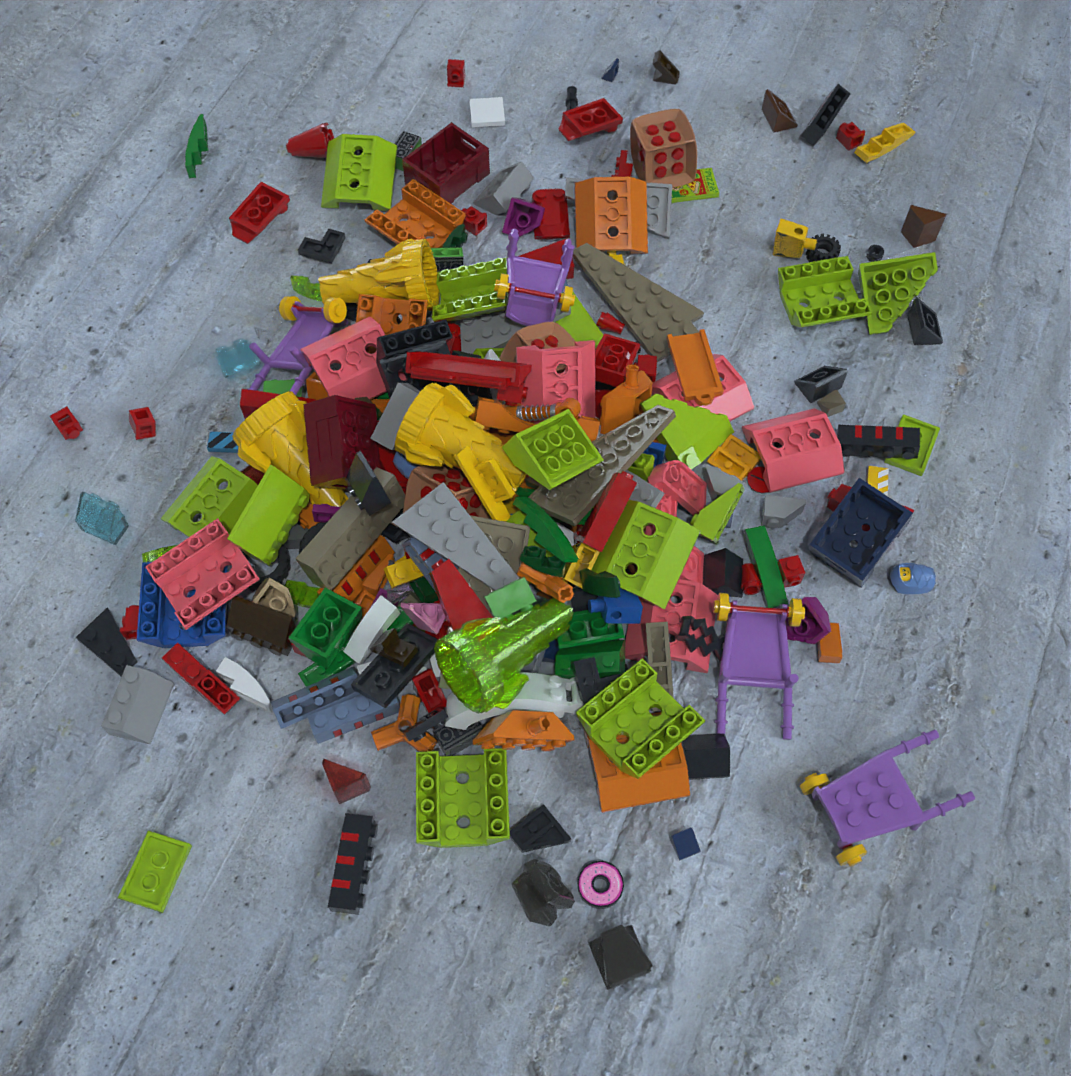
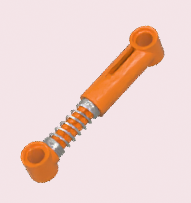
[469,398,581,421]

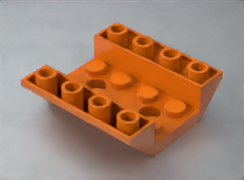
[575,177,648,254]
[365,179,466,248]
[356,294,428,354]
[583,712,690,813]

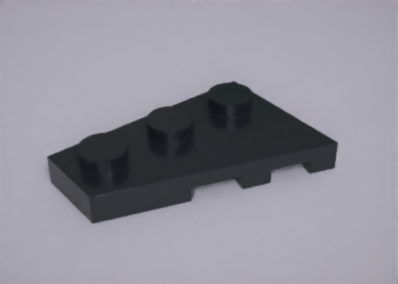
[76,607,137,677]

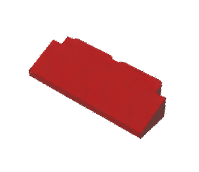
[405,351,532,390]

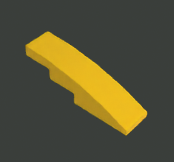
[854,122,915,163]

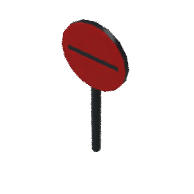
[747,442,780,494]

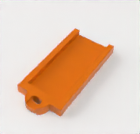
[667,329,724,406]

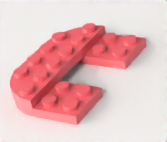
[644,460,707,584]

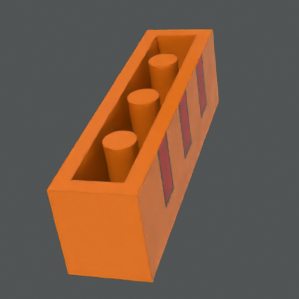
[317,535,395,602]

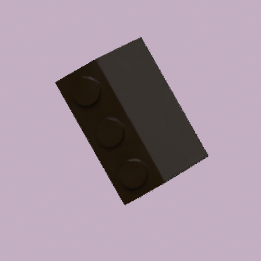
[227,596,296,656]

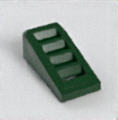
[408,577,439,603]

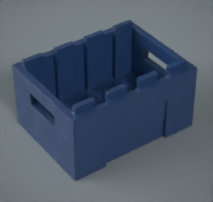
[809,478,913,588]

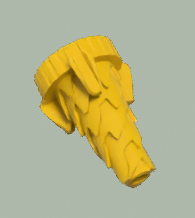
[318,239,440,311]
[395,383,527,492]
[232,391,349,507]

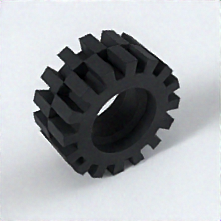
[806,234,841,262]

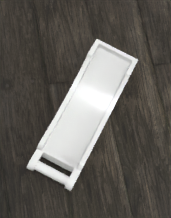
[445,673,584,730]

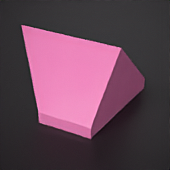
[401,602,445,634]

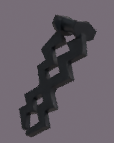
[675,616,725,662]

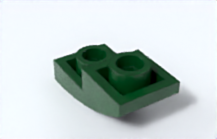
[442,224,468,248]
[520,546,567,577]
[579,568,621,598]

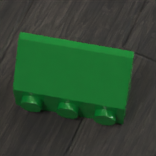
[289,588,362,669]
[555,610,625,649]
[555,640,625,679]

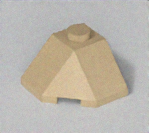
[251,578,297,618]

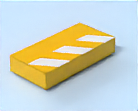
[866,466,889,496]

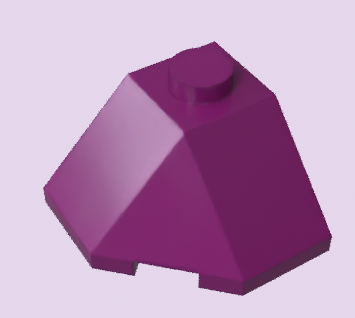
[502,197,545,237]
[785,597,831,644]

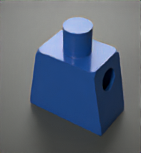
[588,588,643,624]

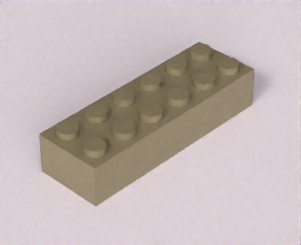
[295,467,405,591]

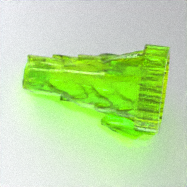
[434,598,574,714]

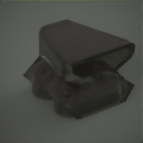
[511,859,575,926]
[588,925,653,990]

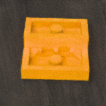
[707,434,761,481]

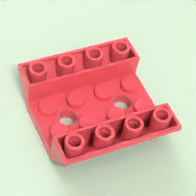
[300,317,406,400]
[516,340,595,424]
[652,354,754,421]
[742,408,844,493]
[146,518,260,630]
[625,579,718,673]

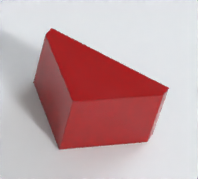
[412,668,447,713]

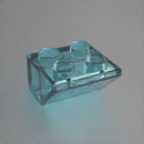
[212,338,261,378]
[75,491,129,545]

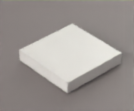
[469,97,505,127]

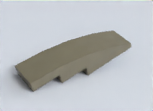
[646,622,674,712]

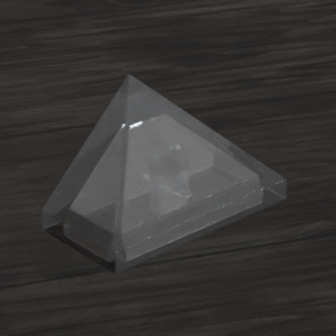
[387,560,413,605]

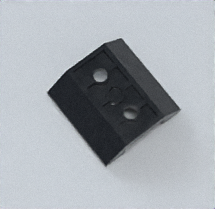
[376,319,453,398]

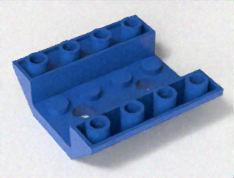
[137,562,228,649]

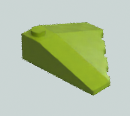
[858,252,938,335]
[640,394,734,470]

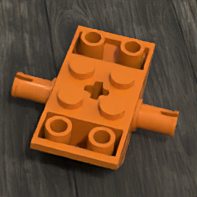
[600,365,653,434]
[473,710,574,751]

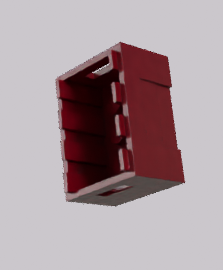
[402,122,490,204]
[303,395,382,491]

